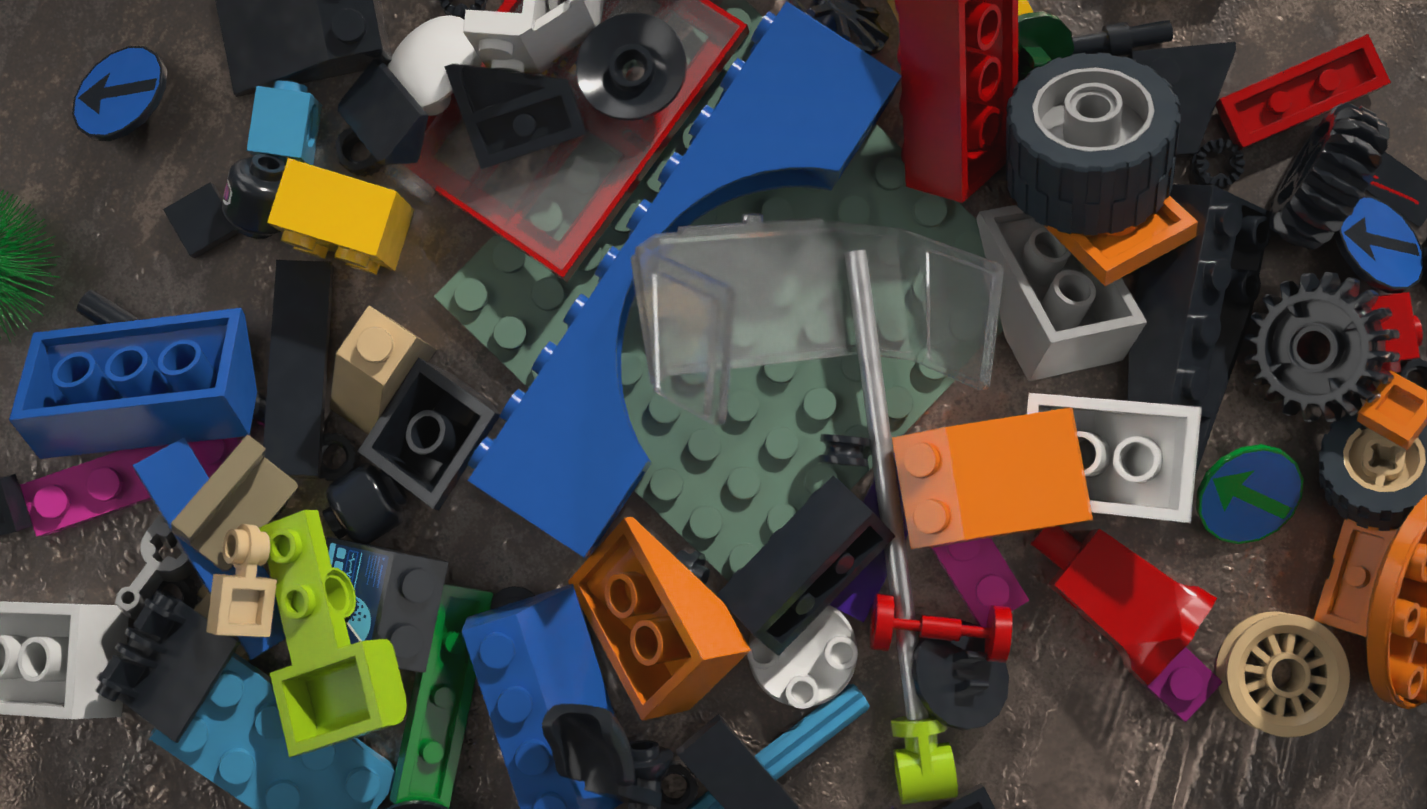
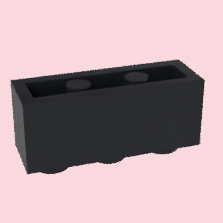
[716,475,896,656]

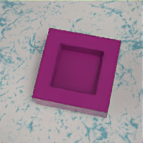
[1142,648,1223,722]

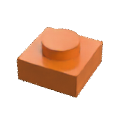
[1357,370,1427,450]

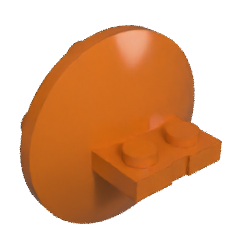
[1314,494,1427,709]

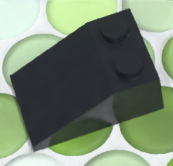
[215,0,392,97]

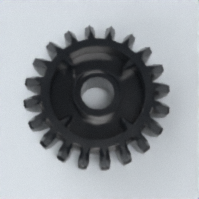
[1243,272,1401,422]

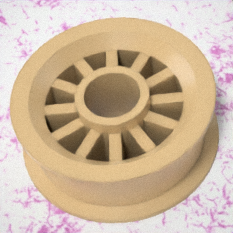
[1215,612,1350,737]

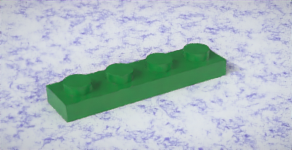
[390,583,493,808]

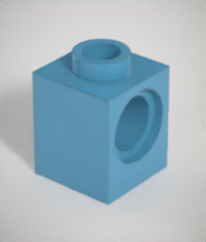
[247,81,322,165]

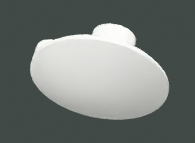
[388,15,482,116]
[747,605,858,709]

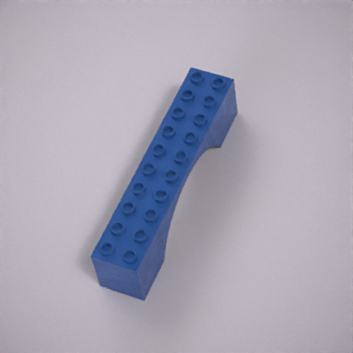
[468,1,901,557]

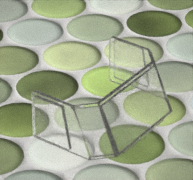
[630,213,1004,425]

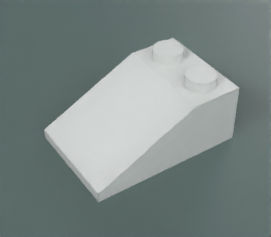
[1027,393,1201,523]
[0,601,129,719]

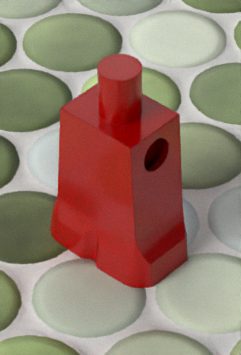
[1030,526,1217,686]

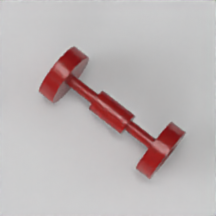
[870,594,1012,663]

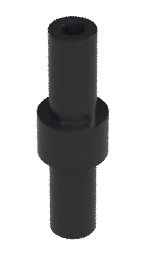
[1072,20,1173,56]

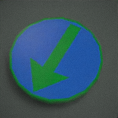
[1196,444,1304,544]

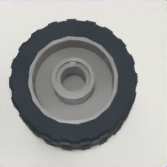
[1006,53,1181,236]

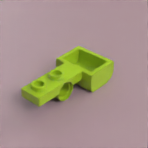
[259,510,407,757]

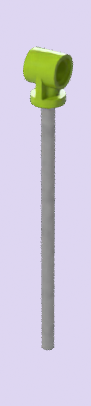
[844,250,958,805]

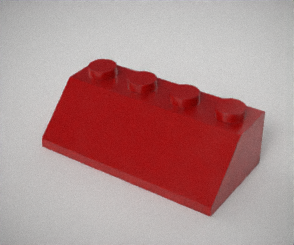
[895,0,1018,203]

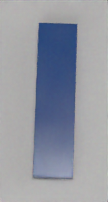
[133,437,286,661]

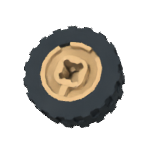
[1319,413,1427,531]

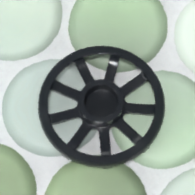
[789,0,889,55]

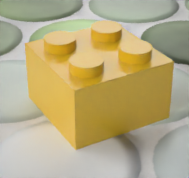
[267,158,415,275]

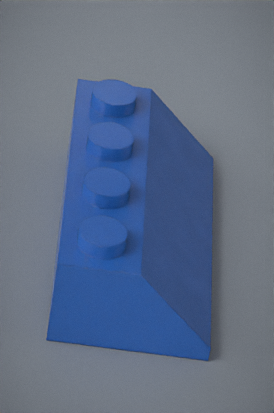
[9,308,257,459]
[462,584,624,809]

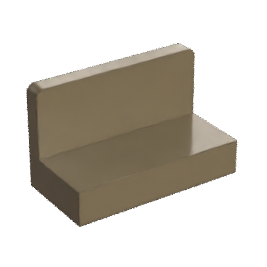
[171,434,298,572]

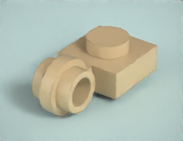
[206,524,277,637]

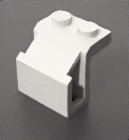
[463,0,604,74]

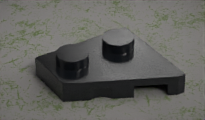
[1127,42,1236,158]

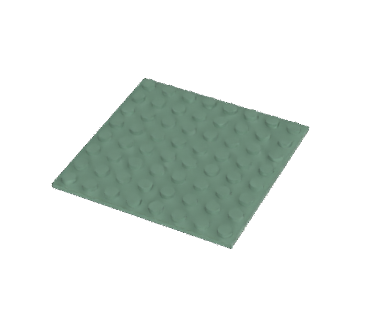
[434,0,1003,582]

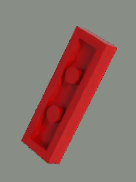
[1215,34,1391,151]

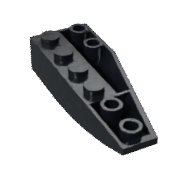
[1128,184,1271,523]

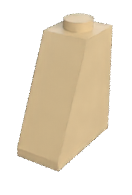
[329,306,437,434]

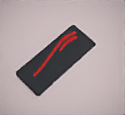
[1366,152,1427,226]

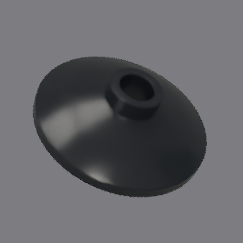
[576,12,687,121]

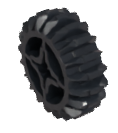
[1268,102,1389,250]

